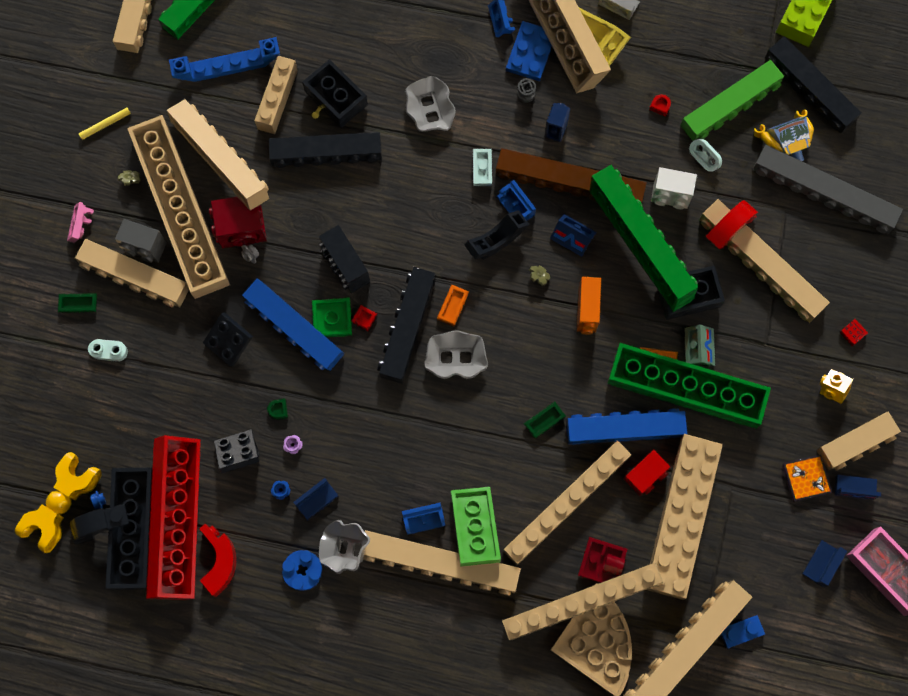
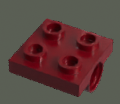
[578,537,628,583]

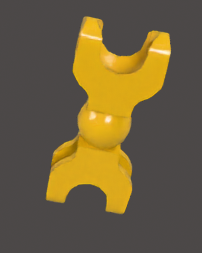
[15,452,102,553]

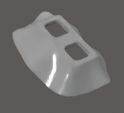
[405,76,456,132]
[424,330,488,379]
[319,520,370,574]

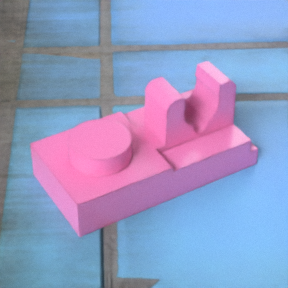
[67,202,94,243]

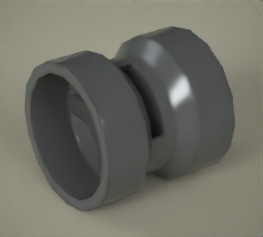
[517,78,536,103]

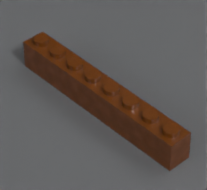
[496,148,647,203]

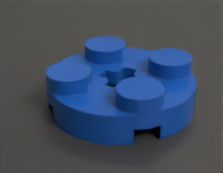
[282,550,323,591]

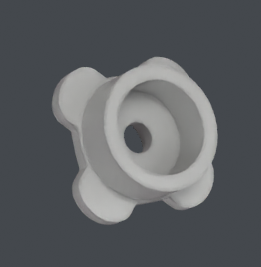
[241,244,259,264]

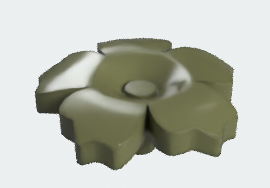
[117,170,140,186]
[529,265,550,286]

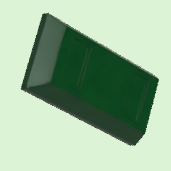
[58,293,97,313]
[524,401,566,439]

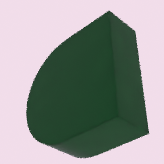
[267,398,288,420]

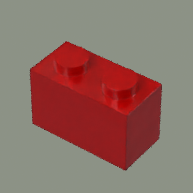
[624,450,670,496]

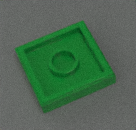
[312,298,352,338]

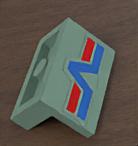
[685,325,715,366]

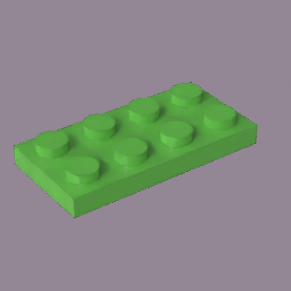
[451,487,501,567]

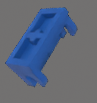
[497,180,536,220]
[402,502,446,535]

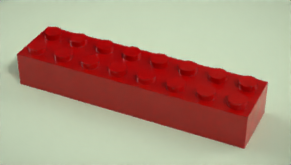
[146,435,201,600]

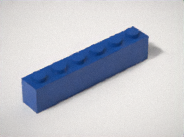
[242,278,345,371]
[566,409,687,445]

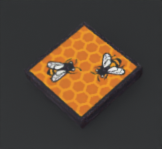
[782,455,832,502]

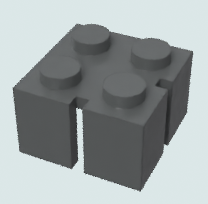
[115,219,167,263]

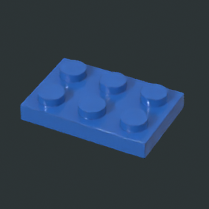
[505,21,552,81]

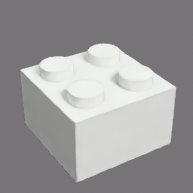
[651,167,697,209]

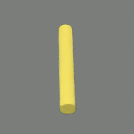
[79,108,131,140]

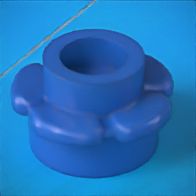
[271,481,291,500]
[90,491,106,510]

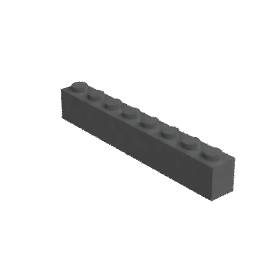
[753,144,903,234]

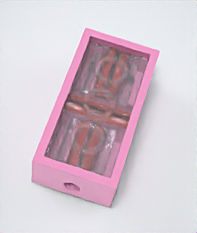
[846,526,908,616]

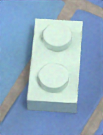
[473,149,492,186]

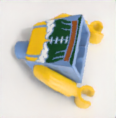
[754,110,814,161]

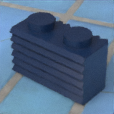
[544,103,570,142]

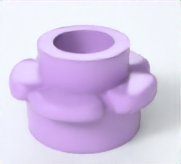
[283,435,302,454]

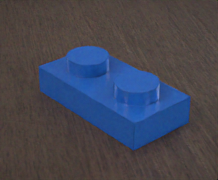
[721,615,765,649]

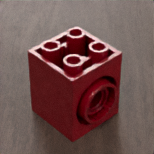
[209,197,267,248]

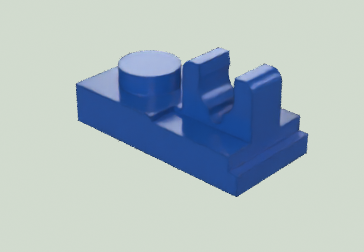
[488,0,515,38]

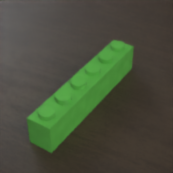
[680,60,784,141]

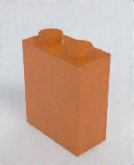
[577,277,601,335]

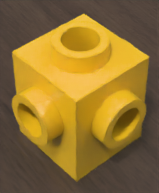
[819,369,853,404]

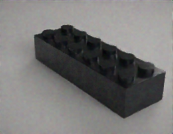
[106,467,153,590]

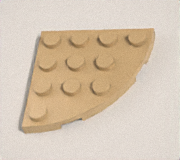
[551,583,632,696]

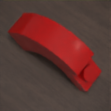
[706,200,758,249]
[200,524,236,597]

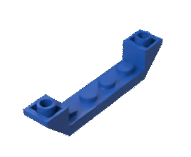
[169,37,280,82]

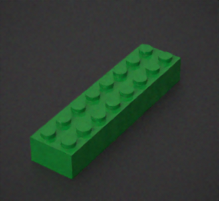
[589,165,698,312]
[607,343,771,429]

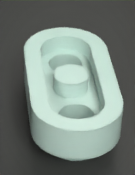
[689,139,722,171]
[88,339,128,361]

